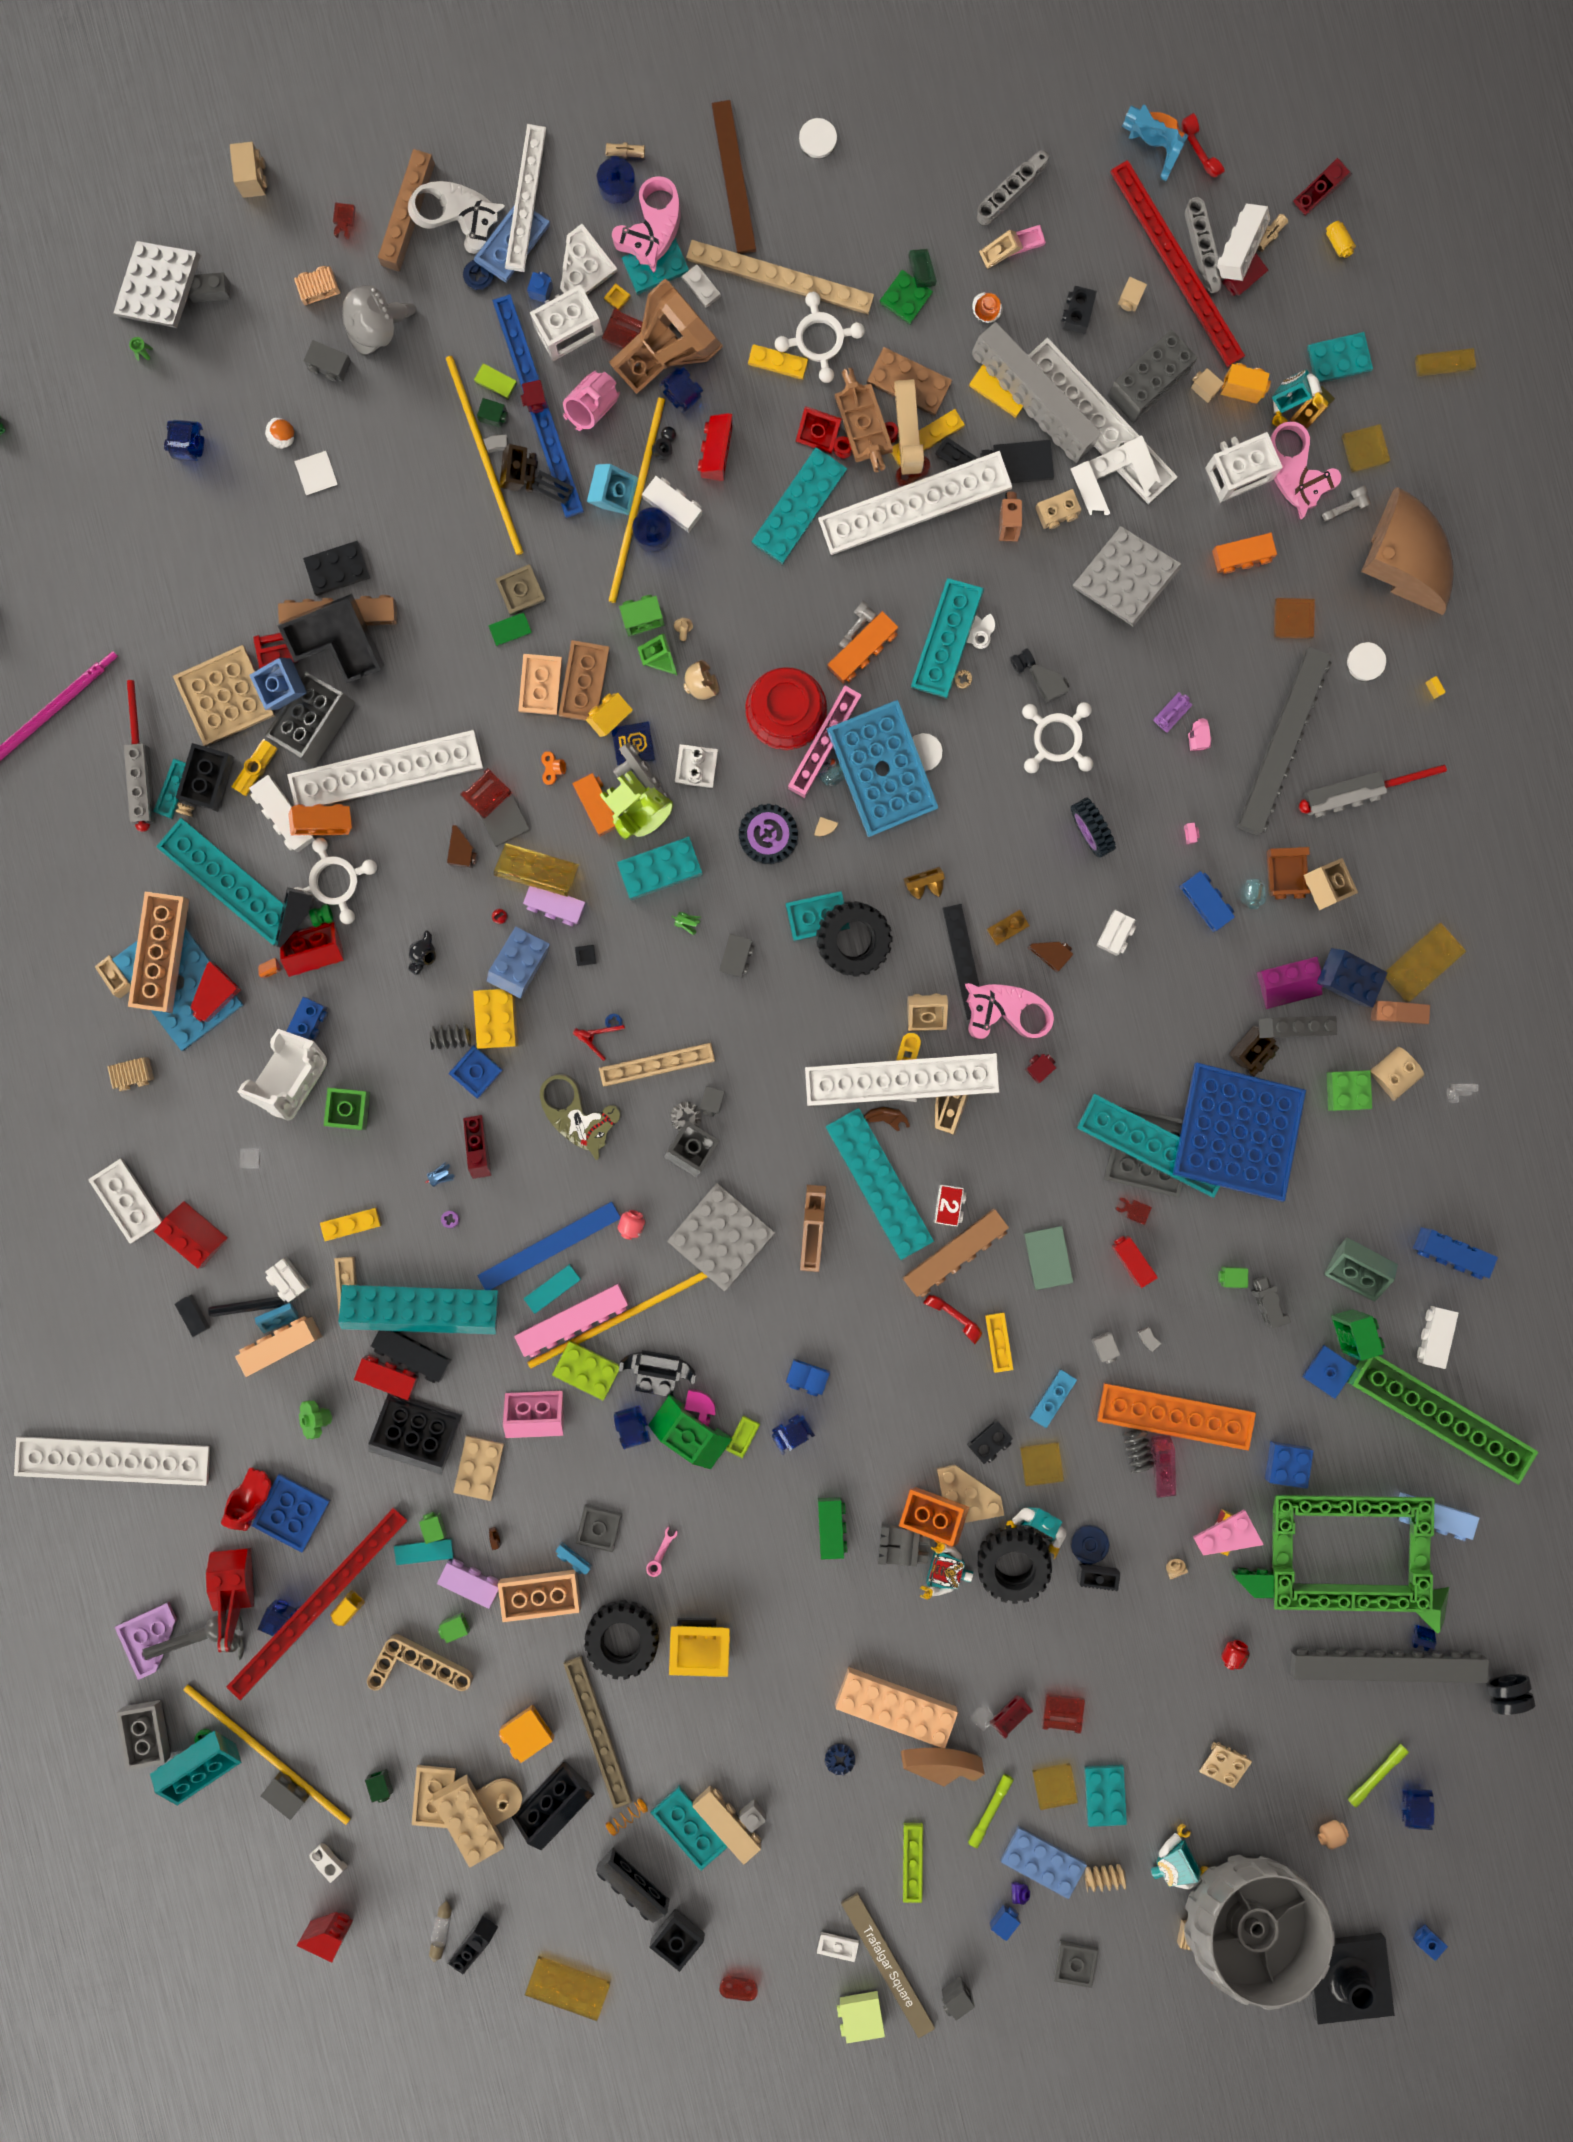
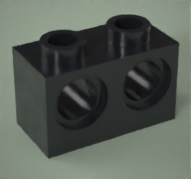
[1061,286,1097,334]
[967,1419,1013,1464]

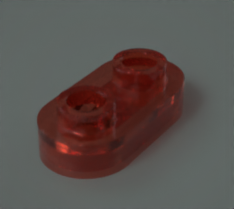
[895,456,930,487]
[719,1976,758,2001]

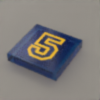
[612,721,655,766]

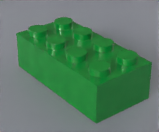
[1331,1309,1385,1361]

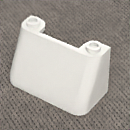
[237,1029,327,1121]

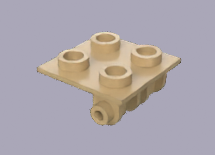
[1199,1742,1252,1788]

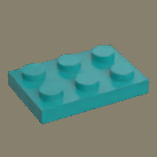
[622,238,689,295]
[1307,332,1373,383]
[786,891,850,941]
[1084,1765,1127,1827]

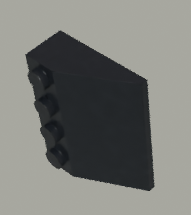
[368,1393,462,1475]

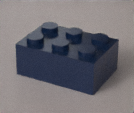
[1317,948,1388,1008]

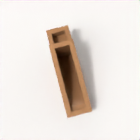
[800,1185,826,1272]
[901,1748,985,1787]

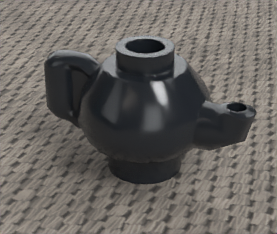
[408,930,436,975]

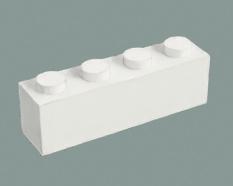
[1217,204,1270,281]
[249,775,316,852]

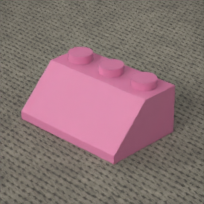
[503,1391,564,1438]

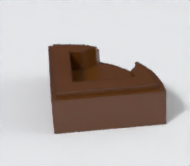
[489,1527,501,1551]

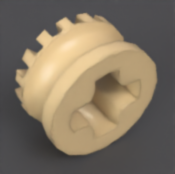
[954,670,972,689]
[175,803,195,817]

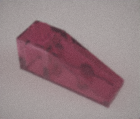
[1151,1436,1176,1498]

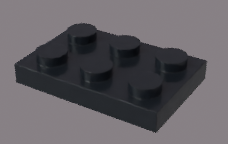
[303,541,370,596]

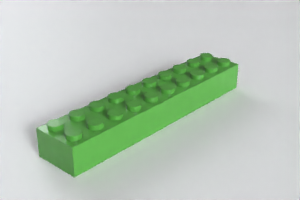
[1347,1356,1538,1485]

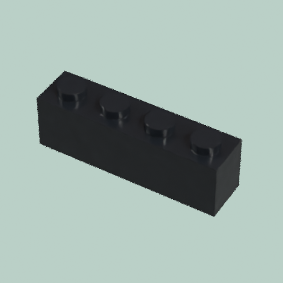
[370,1330,452,1383]

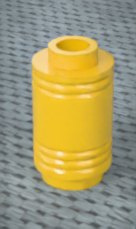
[1326,220,1356,258]

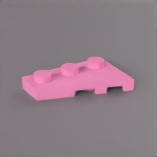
[1193,1509,1264,1556]

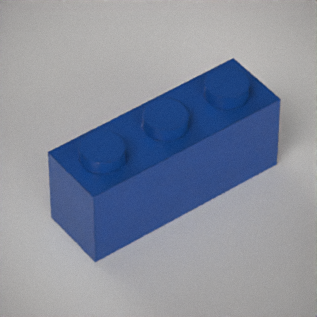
[1179,871,1235,932]

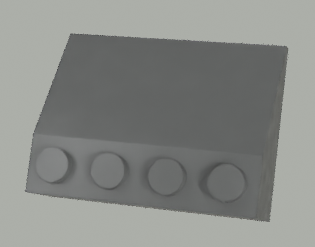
[265,671,356,767]

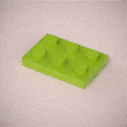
[552,1340,619,1401]

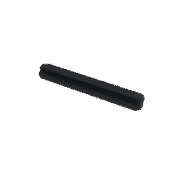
[208,1297,285,1317]

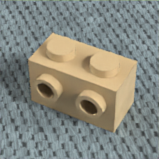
[1035,489,1081,529]

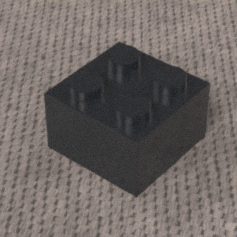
[649,1909,705,1972]

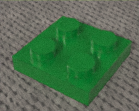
[880,270,933,325]

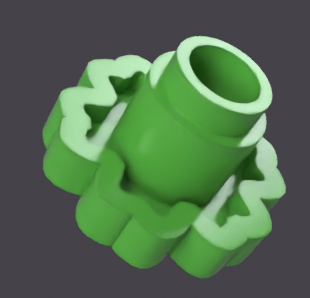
[299,1400,332,1439]

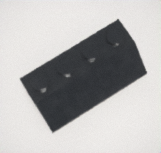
[512,1761,594,1851]
[596,1848,670,1923]

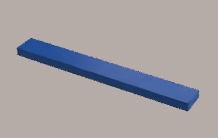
[477,1202,621,1290]

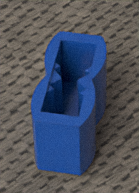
[786,1359,830,1397]

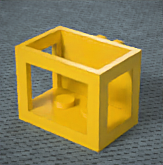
[669,1626,730,1677]

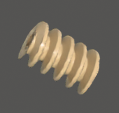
[1085,1864,1126,1893]

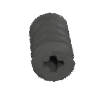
[430,1023,471,1050]
[1123,1430,1154,1473]

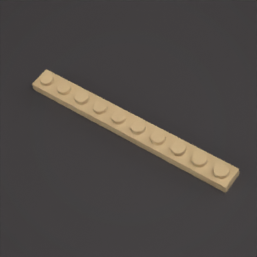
[686,240,874,315]

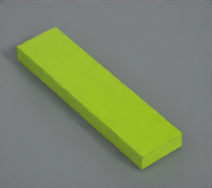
[903,1823,923,1903]

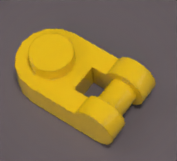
[896,1033,921,1061]

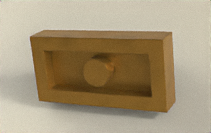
[903,867,945,899]
[987,910,1030,946]

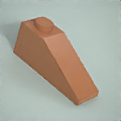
[1371,1001,1430,1024]

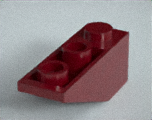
[1293,158,1352,216]
[463,1115,491,1179]

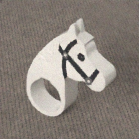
[408,181,505,254]

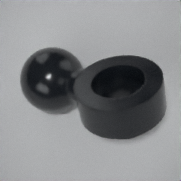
[652,426,676,460]

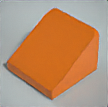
[258,958,281,978]

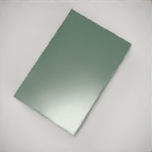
[1024,1226,1073,1290]

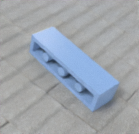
[1399,1492,1479,1541]

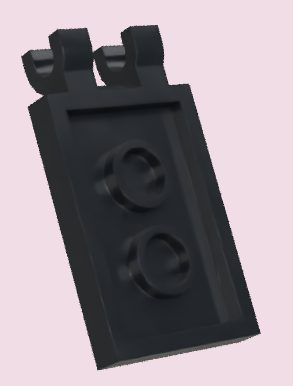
[980,440,1054,483]

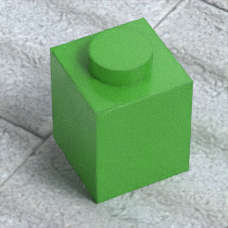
[1218,1267,1248,1288]
[419,1512,447,1544]
[438,1613,470,1644]

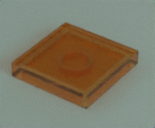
[1274,598,1315,638]

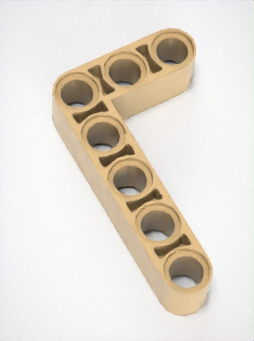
[895,379,924,475]
[367,1634,473,1691]

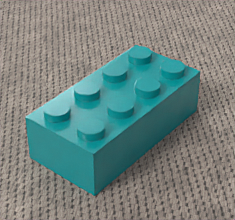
[617,837,703,900]
[150,1731,242,1806]

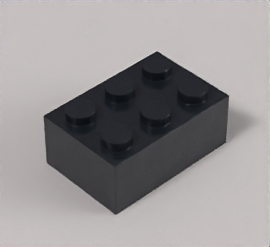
[176,743,234,812]

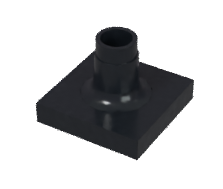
[1311,1933,1395,2025]

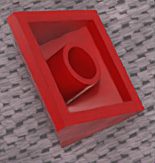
[796,406,842,454]

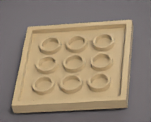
[173,645,275,747]

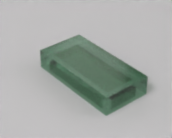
[908,249,937,288]

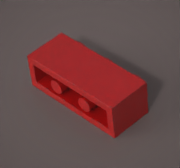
[354,1355,419,1401]

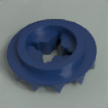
[463,260,494,291]
[825,1744,855,1776]

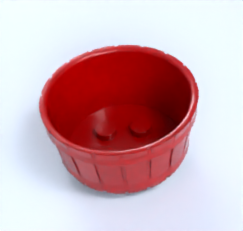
[745,667,827,750]

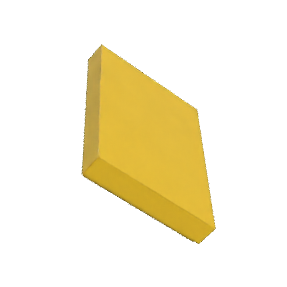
[969,364,1023,418]

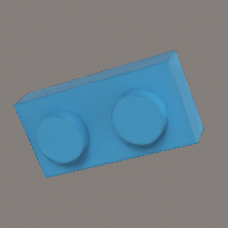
[255,1303,299,1334]
[555,1542,592,1575]

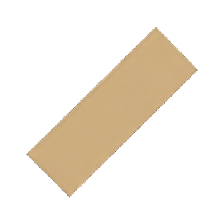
[334,1256,357,1311]

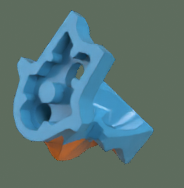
[1122,105,1188,181]

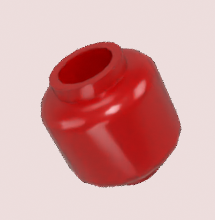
[1221,1640,1250,1670]

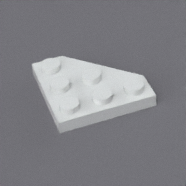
[560,224,617,295]

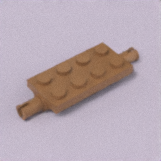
[835,368,893,472]

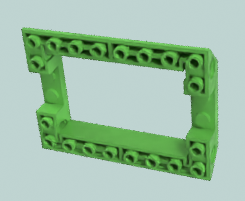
[1272,1495,1435,1612]

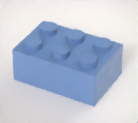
[487,926,550,999]

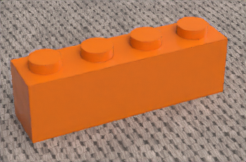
[827,611,898,684]

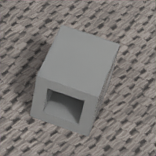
[1091,1332,1120,1364]
[739,1799,766,1833]

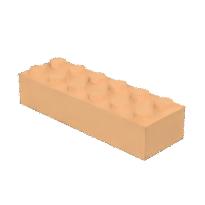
[128,892,189,1013]
[835,1667,958,1748]

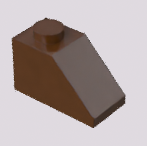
[447,825,477,868]
[1028,942,1073,973]

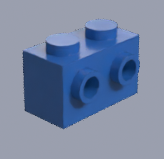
[287,997,328,1040]

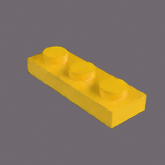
[748,344,808,380]
[320,1208,381,1241]
[985,1312,1013,1373]

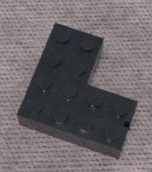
[278,594,384,684]

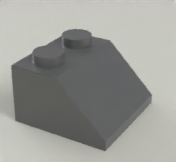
[664,1120,719,1177]

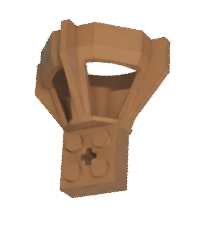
[609,279,723,394]

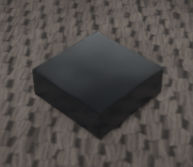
[575,945,597,966]

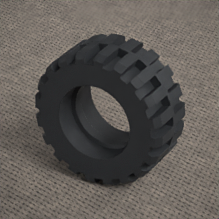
[816,901,893,977]
[977,1525,1052,1604]
[584,1600,659,1680]

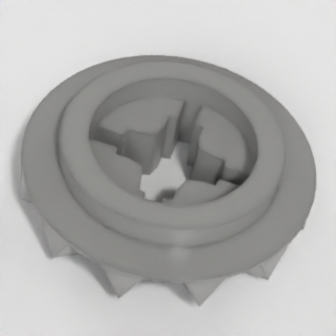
[671,1102,702,1131]

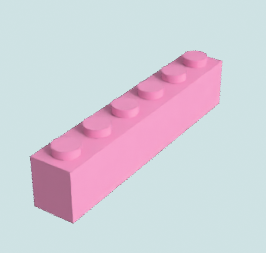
[788,686,861,798]
[514,1283,629,1358]

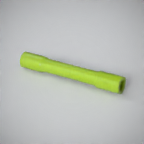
[1347,1744,1409,1808]
[968,1774,1014,1849]

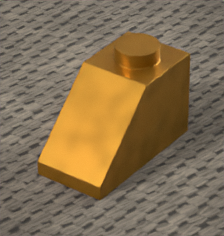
[1290,386,1335,430]

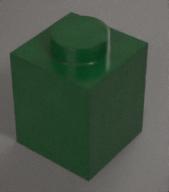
[477,398,508,428]
[365,1769,393,1803]

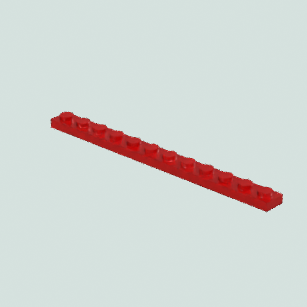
[1110,160,1245,368]
[226,1508,408,1701]

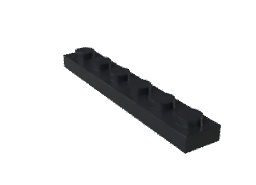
[942,904,979,1020]

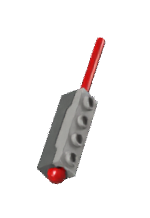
[124,680,156,832]
[1299,765,1447,818]

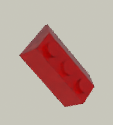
[698,413,733,481]
[280,921,344,977]
[154,1201,228,1269]
[297,1912,353,1963]

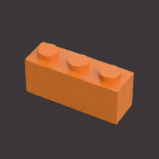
[1212,532,1277,574]
[572,773,616,837]
[288,804,352,835]

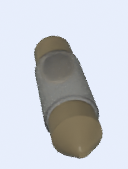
[429,1901,452,1962]

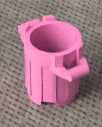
[563,370,620,431]

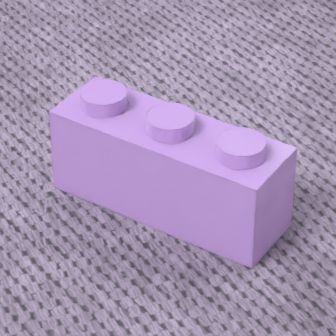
[523,882,587,927]
[437,1559,499,1609]

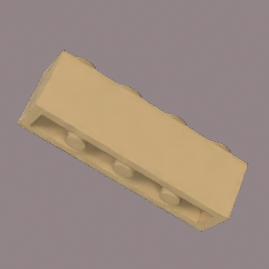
[692,1785,761,1865]

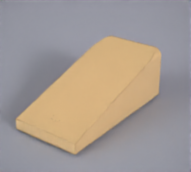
[979,230,1023,269]
[95,955,131,998]

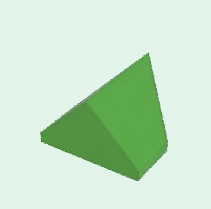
[638,634,677,675]
[1416,1587,1449,1634]

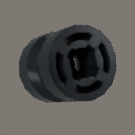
[1010,648,1036,674]

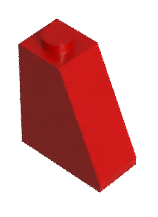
[190,961,241,1022]
[1111,1235,1158,1288]

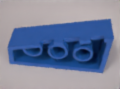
[1413,1227,1498,1280]

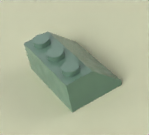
[1324,1238,1398,1302]

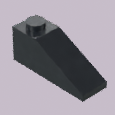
[275,887,315,947]

